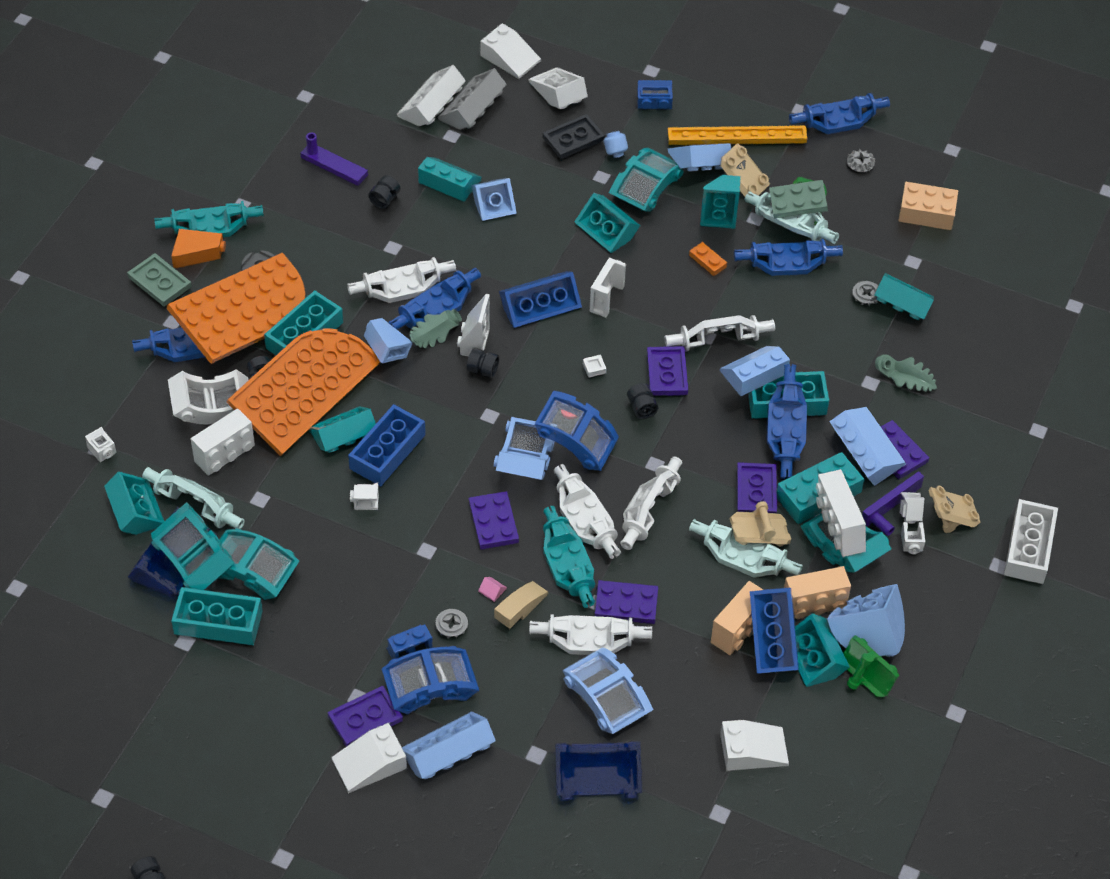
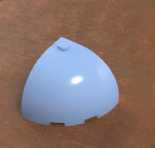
[827,584,905,657]

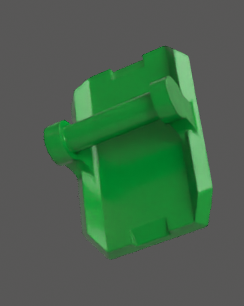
[843,635,899,697]

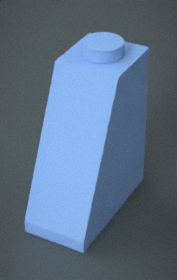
[364,318,413,363]

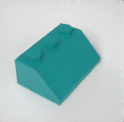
[418,157,482,202]
[700,175,741,228]
[574,193,640,253]
[874,273,934,320]
[309,406,376,453]
[104,471,164,535]
[795,613,850,687]

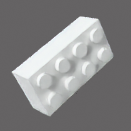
[816,470,866,557]
[1004,499,1058,584]

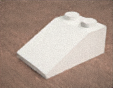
[480,23,541,79]
[529,68,588,109]
[457,294,490,356]
[720,720,789,771]
[332,723,407,793]

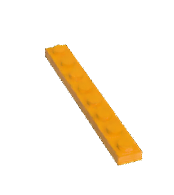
[667,126,807,145]

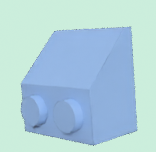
[471,178,517,221]

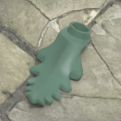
[410,309,462,348]
[875,354,937,392]

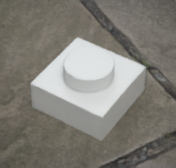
[583,355,606,378]

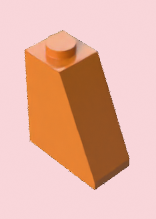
[171,229,226,268]

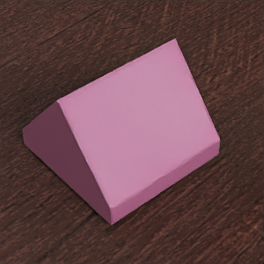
[478,577,507,602]

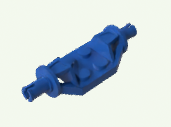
[789,93,890,134]
[734,239,843,276]
[388,268,481,330]
[132,327,205,362]
[767,364,807,479]

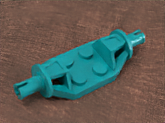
[154,201,264,238]
[543,506,595,608]

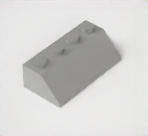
[437,68,506,130]

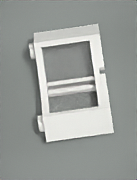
[168,369,248,424]

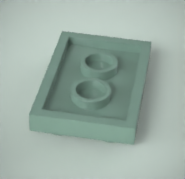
[769,180,828,219]
[127,253,192,306]

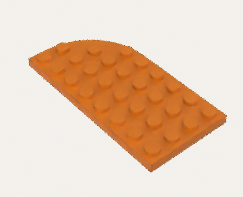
[166,253,305,364]
[226,328,381,456]

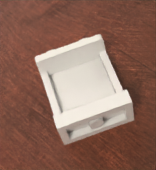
[590,258,626,317]

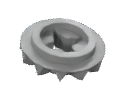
[847,149,875,172]
[852,281,878,306]
[435,609,468,639]

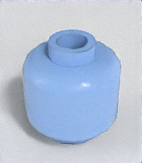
[604,131,628,158]

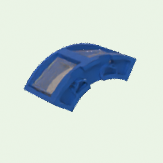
[535,391,619,471]
[382,646,479,714]

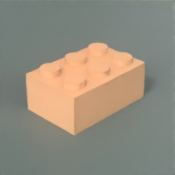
[899,182,958,230]
[784,566,851,619]
[711,581,763,655]

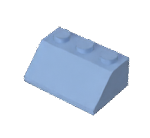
[668,143,731,171]
[720,346,790,396]

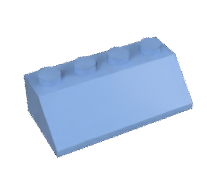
[829,407,906,486]
[401,712,496,779]

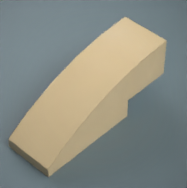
[494,581,548,628]

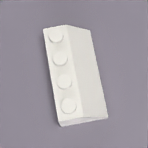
[396,65,466,126]

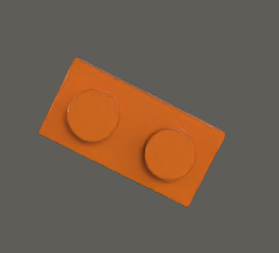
[689,242,727,276]

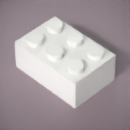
[191,408,255,476]

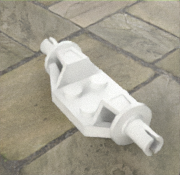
[347,257,456,303]
[664,315,775,351]
[620,457,683,550]
[554,464,621,559]
[529,614,652,655]

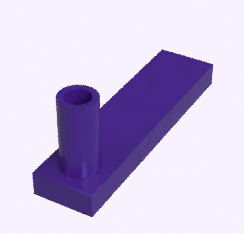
[300,133,368,186]
[862,471,924,536]

